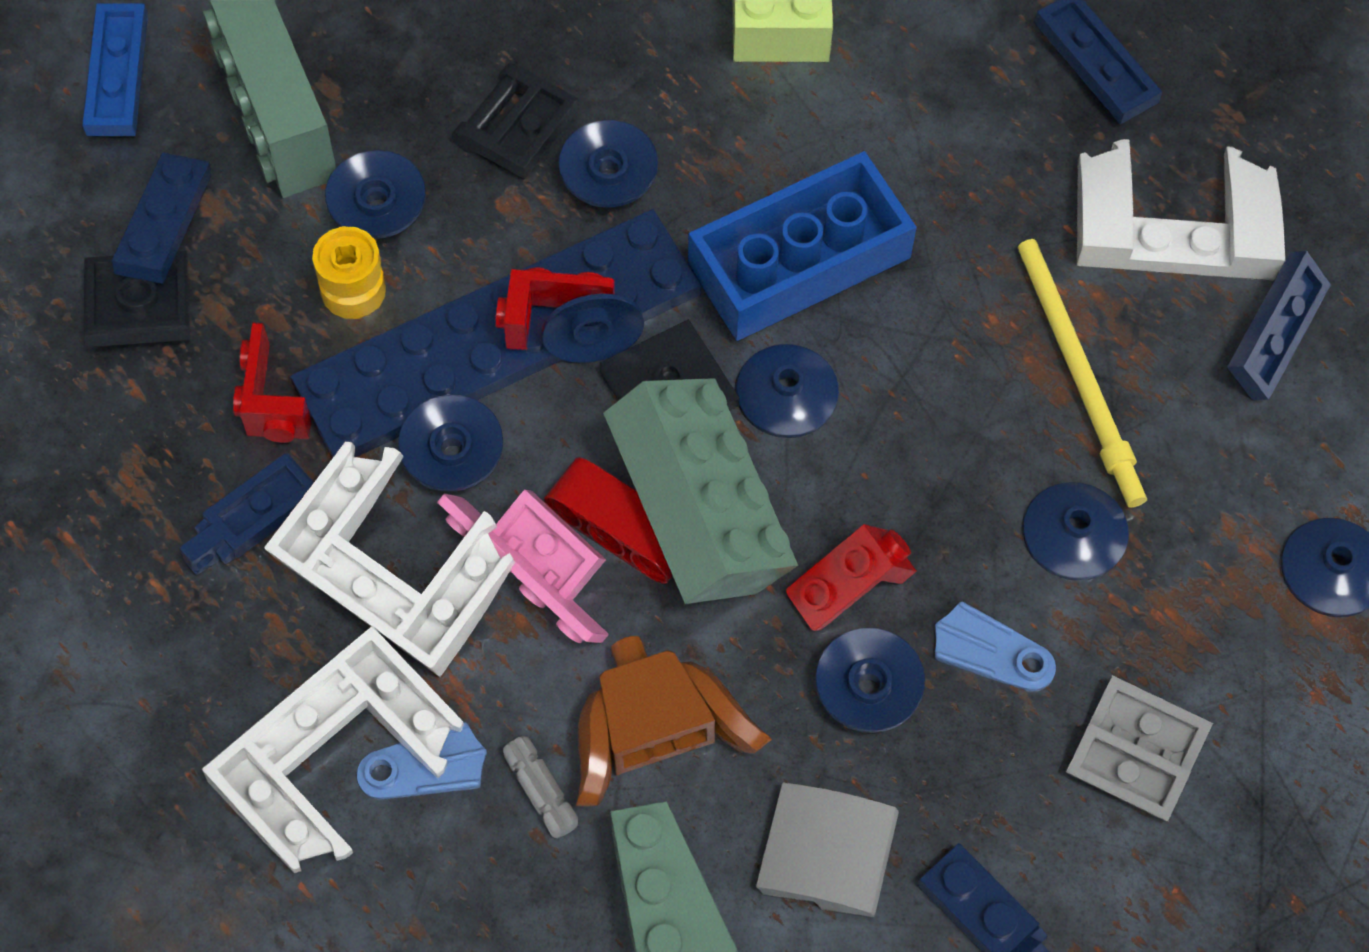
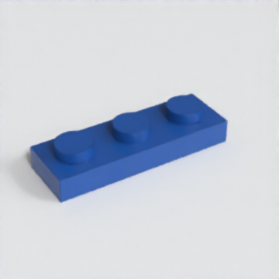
[83,3,148,136]

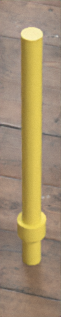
[1018,239,1147,508]

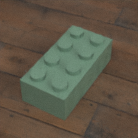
[202,0,336,198]
[603,378,798,604]

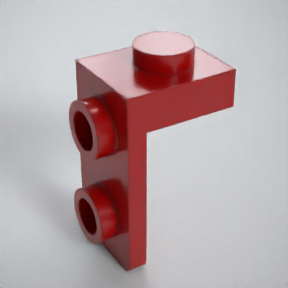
[496,267,615,350]
[233,322,311,443]
[786,524,917,631]

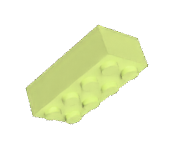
[732,0,833,62]

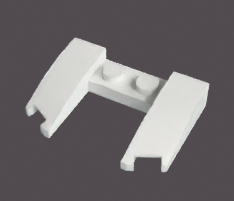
[1077,139,1285,281]
[264,442,515,677]
[202,626,464,873]

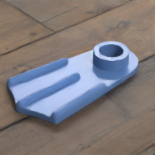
[934,602,1056,691]
[357,722,487,800]

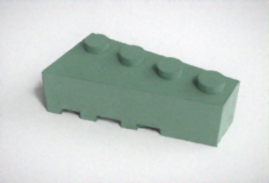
[611,801,738,952]

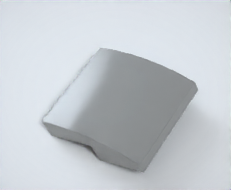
[1066,675,1213,822]
[756,782,899,917]

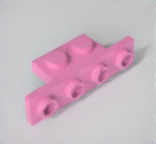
[438,489,609,644]

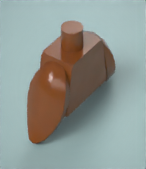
[576,636,772,807]

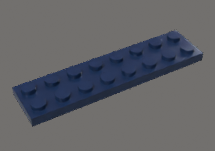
[290,209,701,458]

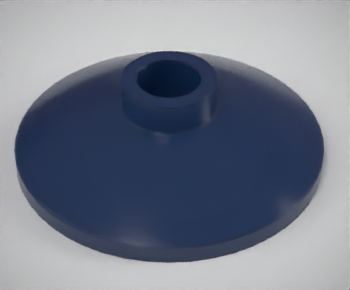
[559,120,658,207]
[325,150,426,239]
[541,294,644,363]
[736,344,839,438]
[398,395,503,491]
[1023,482,1129,581]
[1281,518,1369,617]
[816,628,925,732]

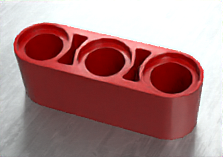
[544,457,673,584]

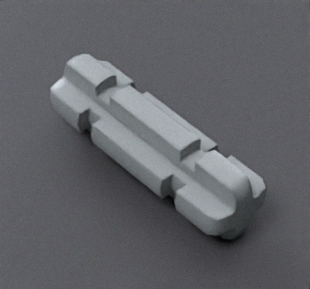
[503,736,578,838]

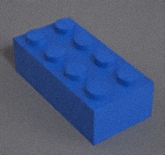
[688,151,917,342]

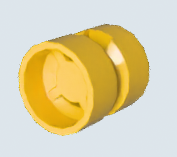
[312,226,386,319]

